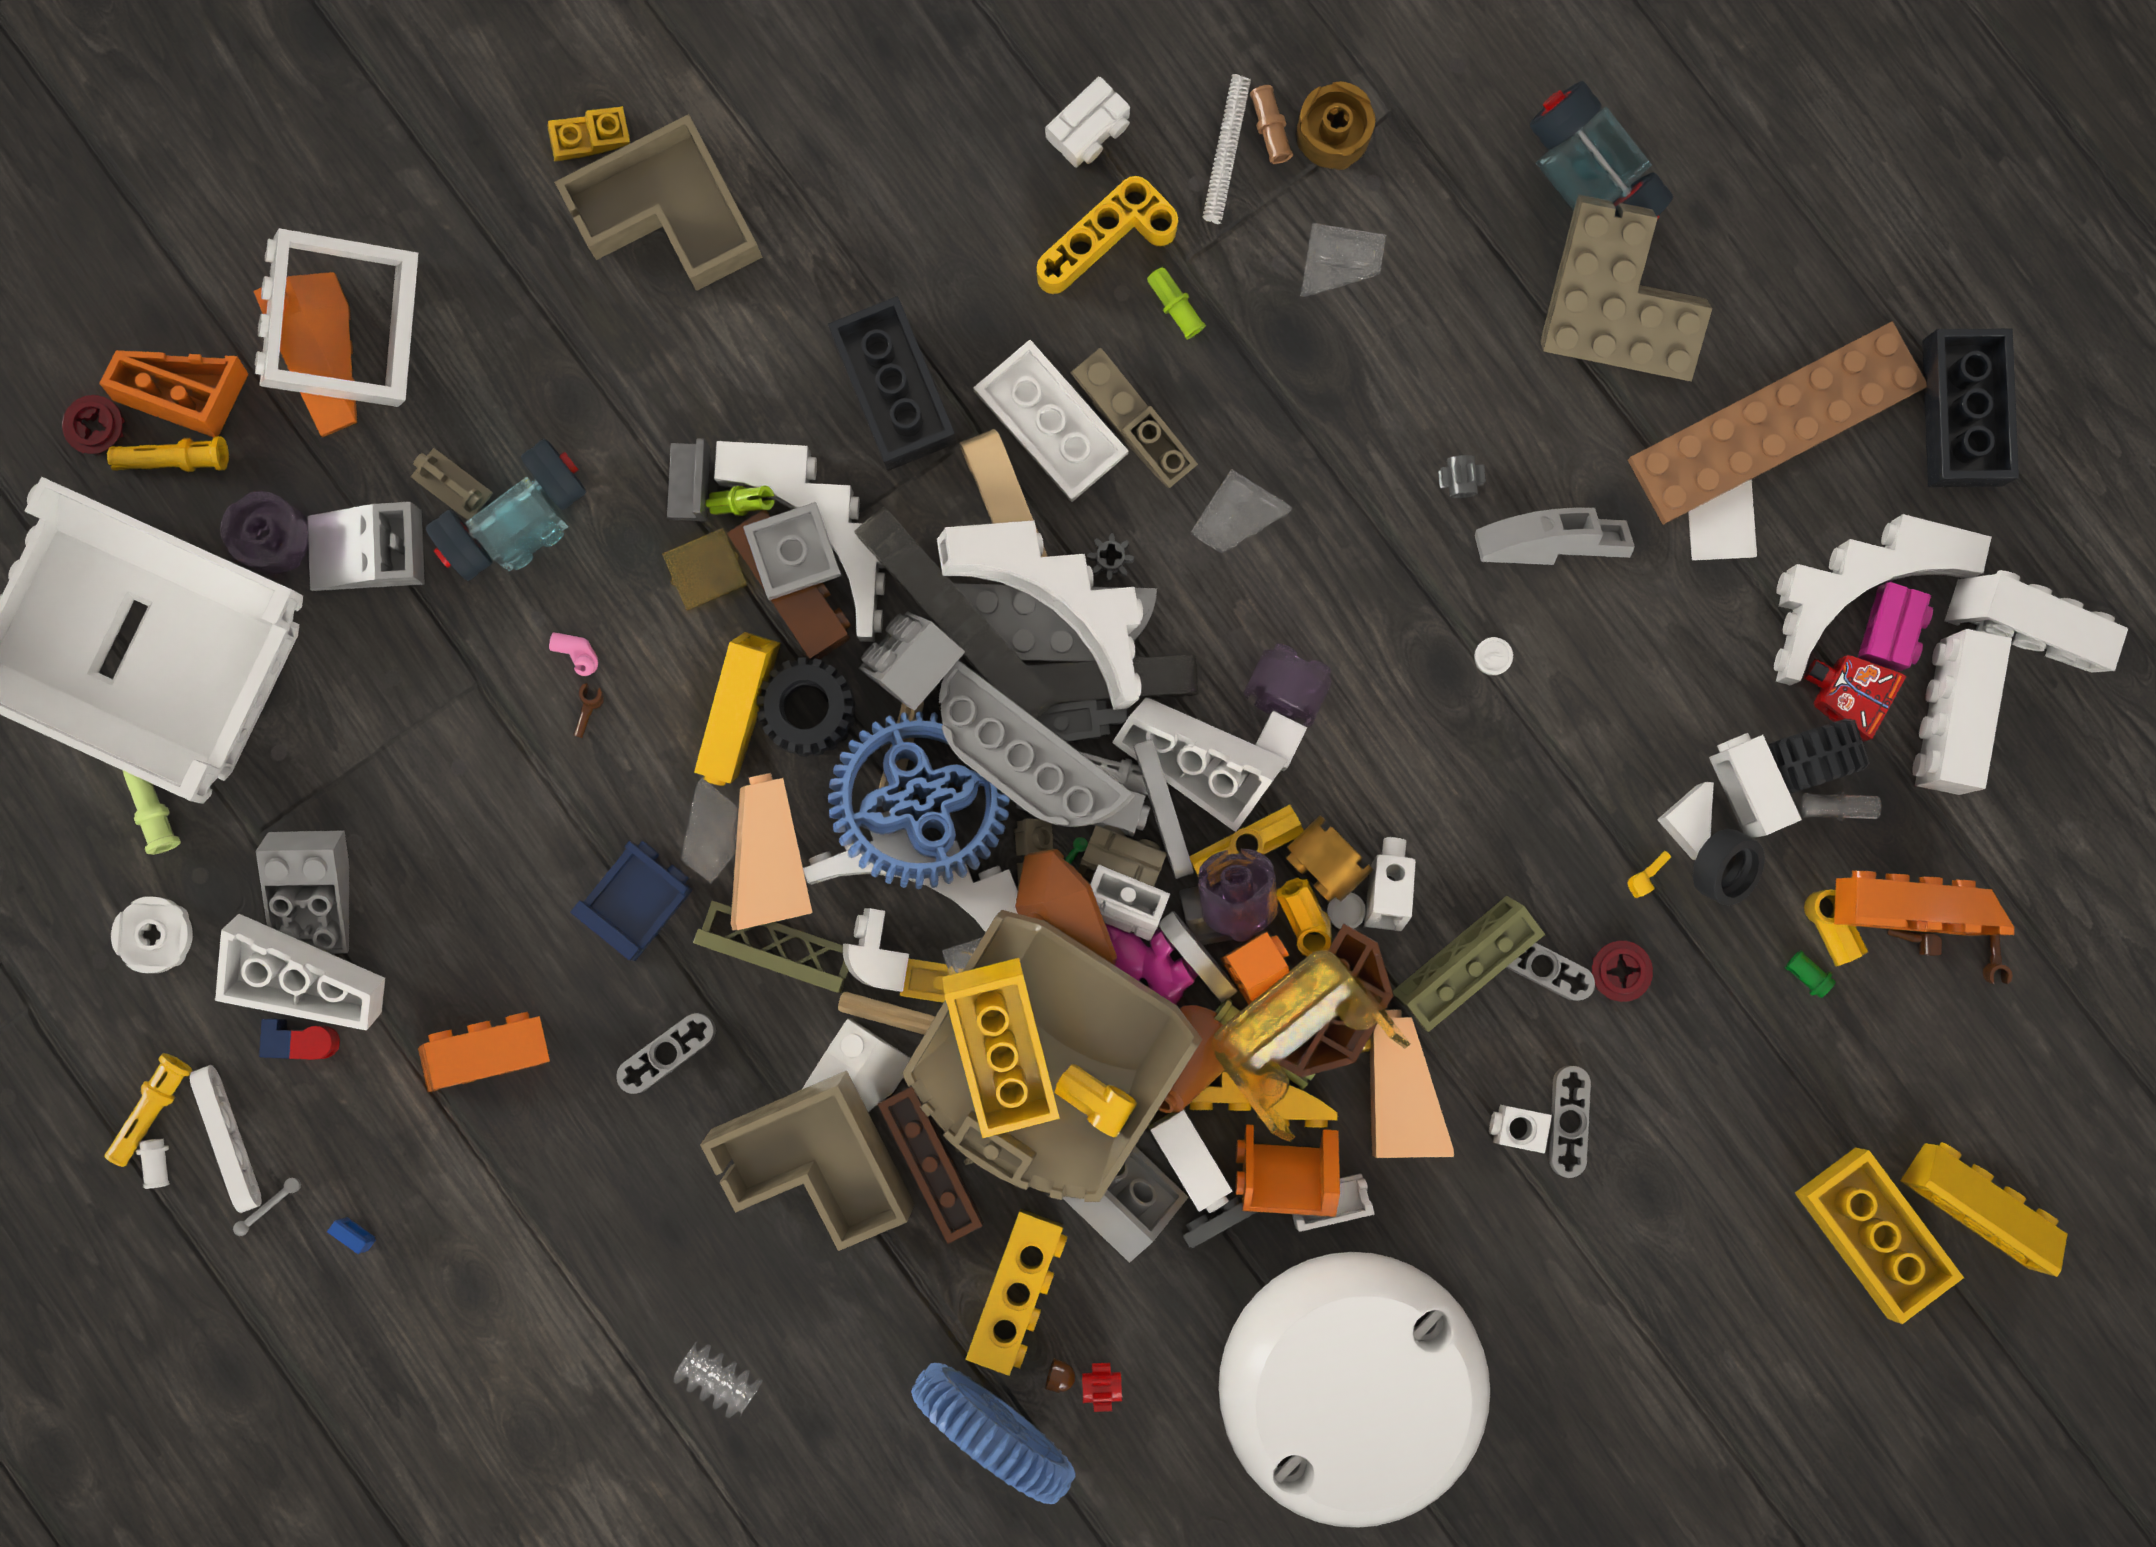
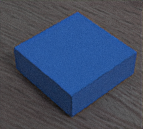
[327,1217,376,1254]

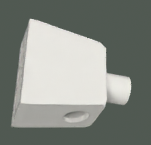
[1364,837,1416,931]

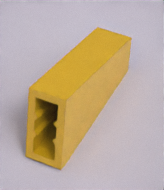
[694,632,781,786]

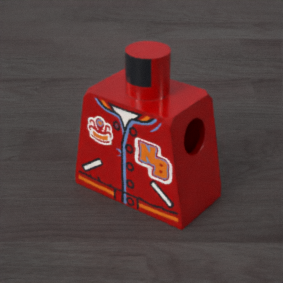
[1804,655,1906,742]

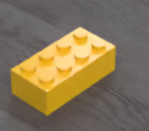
[942,958,1060,1138]
[1795,1148,1964,1324]

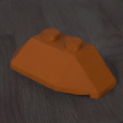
[1015,849,1117,966]

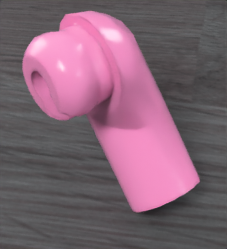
[549,632,598,676]

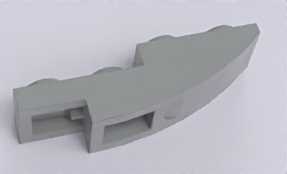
[1475,508,1635,565]

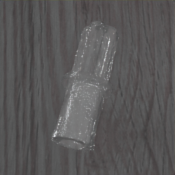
[1802,791,1882,821]

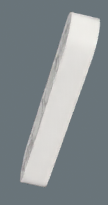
[190,1065,262,1213]

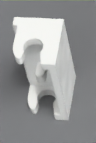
[1292,1173,1374,1232]

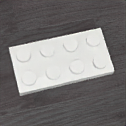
[973,340,1129,502]

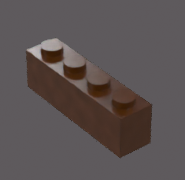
[727,510,851,661]
[878,1086,984,1244]

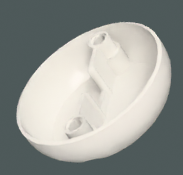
[1219,1252,1490,1528]

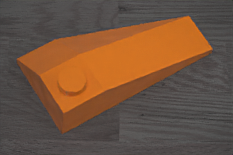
[253,272,357,437]

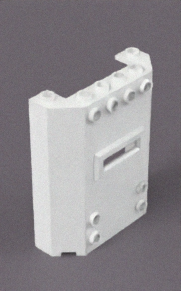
[0,477,303,804]

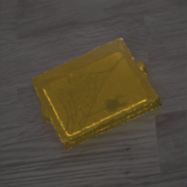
[662,528,747,611]

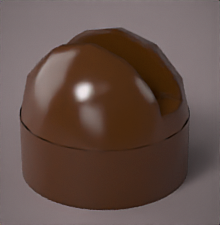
[1045,1359,1075,1393]

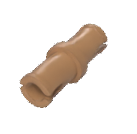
[1250,85,1293,164]

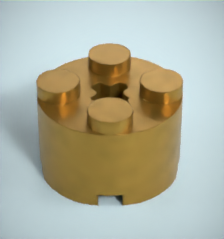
[1297,81,1375,170]
[1287,815,1374,902]

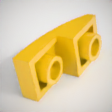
[547,106,630,161]

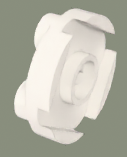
[111,897,193,973]

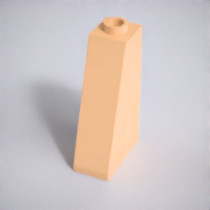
[731,773,813,930]
[1370,1010,1454,1158]

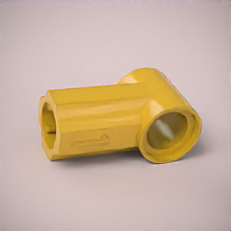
[1276,878,1332,958]
[1804,889,1868,966]
[1054,1064,1137,1137]

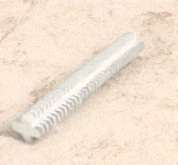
[1202,74,1251,224]

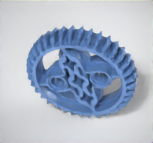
[828,711,1010,889]
[911,1363,1076,1504]

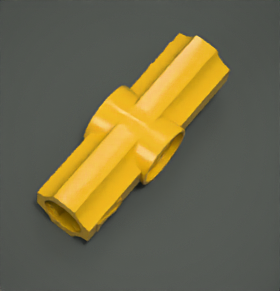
[1189,804,1304,886]

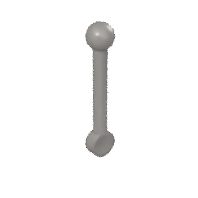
[233,1178,301,1236]

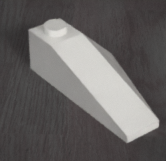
[802,1019,911,1112]

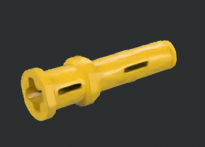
[107,436,229,472]
[104,1053,193,1167]

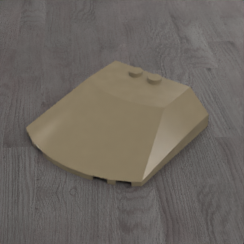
[902,910,1203,1202]

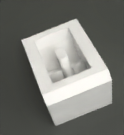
[1657,782,1714,860]

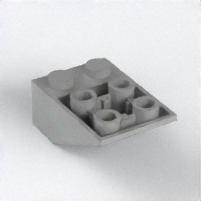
[308,502,425,591]
[858,612,965,711]
[256,831,349,954]

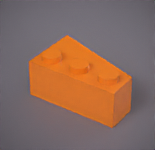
[99,350,248,438]
[1220,932,1298,1023]
[418,1012,550,1093]

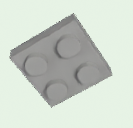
[743,502,841,600]

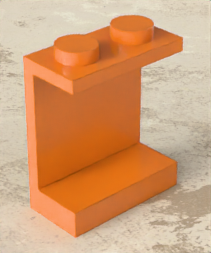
[1235,1125,1340,1217]

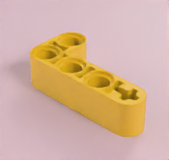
[1037,176,1178,294]

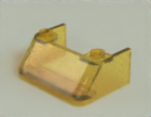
[1211,950,1411,1142]

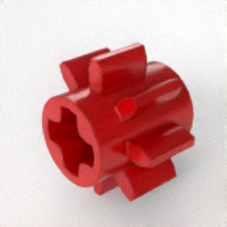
[1082,1363,1122,1412]

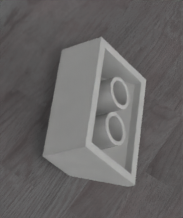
[1063,1146,1189,1263]

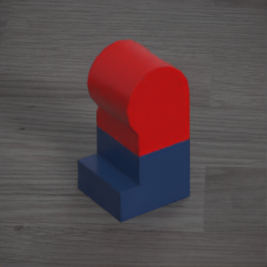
[259,1018,340,1060]

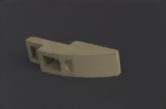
[1070,347,1198,488]

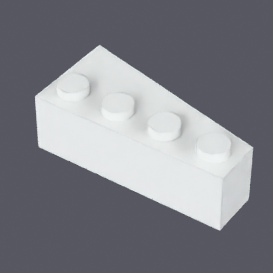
[1945,570,2128,673]
[1112,697,1288,832]

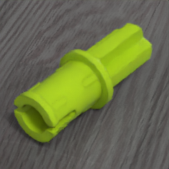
[1147,267,1206,339]
[705,485,775,516]

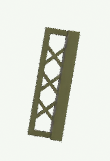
[1393,896,1545,1032]
[693,901,849,993]

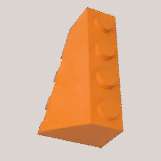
[1834,871,2014,936]

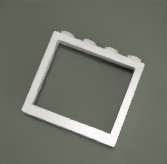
[255,228,418,407]

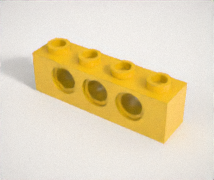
[966,1209,1068,1376]

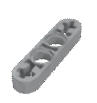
[1133,739,1194,879]

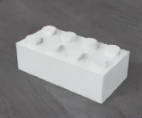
[1913,629,2012,795]

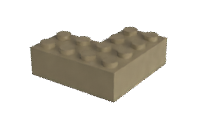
[554,114,763,291]
[1540,194,1712,382]
[700,1070,915,1251]

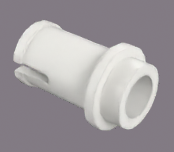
[136,1139,170,1189]

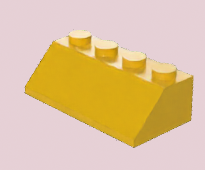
[1900,1142,2068,1277]

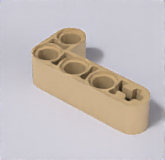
[959,429,1048,557]

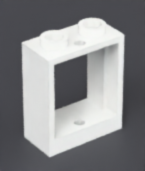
[1709,733,1802,838]
[1148,1109,1233,1213]

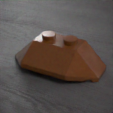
[1268,924,1394,1078]

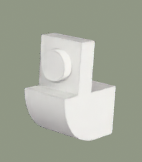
[843,908,909,992]

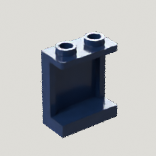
[570,840,693,961]

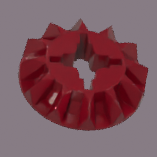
[62,395,125,455]
[1591,941,1653,1002]

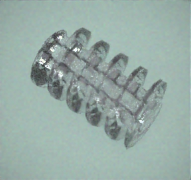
[673,1341,763,1418]

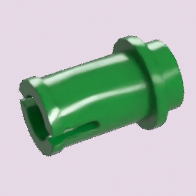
[1784,950,1836,998]

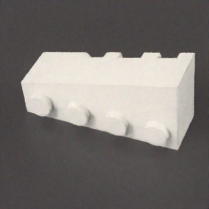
[215,914,385,1030]

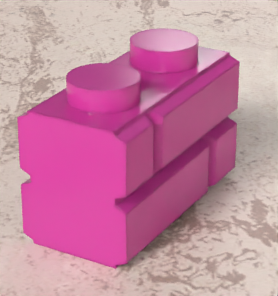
[1857,582,1933,671]

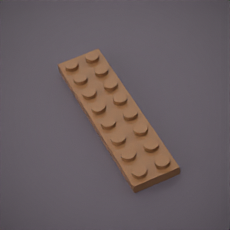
[1628,321,1927,525]

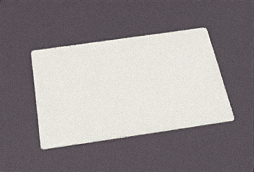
[1688,480,1757,560]

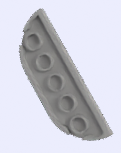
[931,583,1157,663]
[939,660,1135,827]

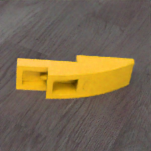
[1190,1071,1337,1128]

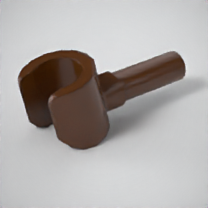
[574,683,604,738]
[1887,929,1942,956]
[1983,935,2013,984]

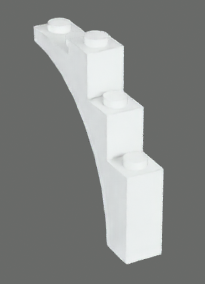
[714,441,902,642]
[1774,514,1992,685]
[937,520,1143,710]
[803,811,1018,932]

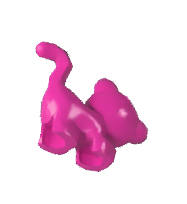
[1105,923,1198,1005]

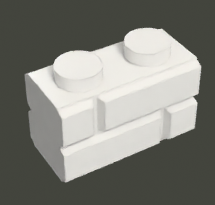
[1045,76,1130,168]
[1090,864,1170,941]

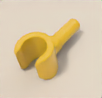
[1627,851,1671,898]

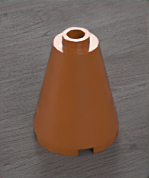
[1159,1005,1242,1113]

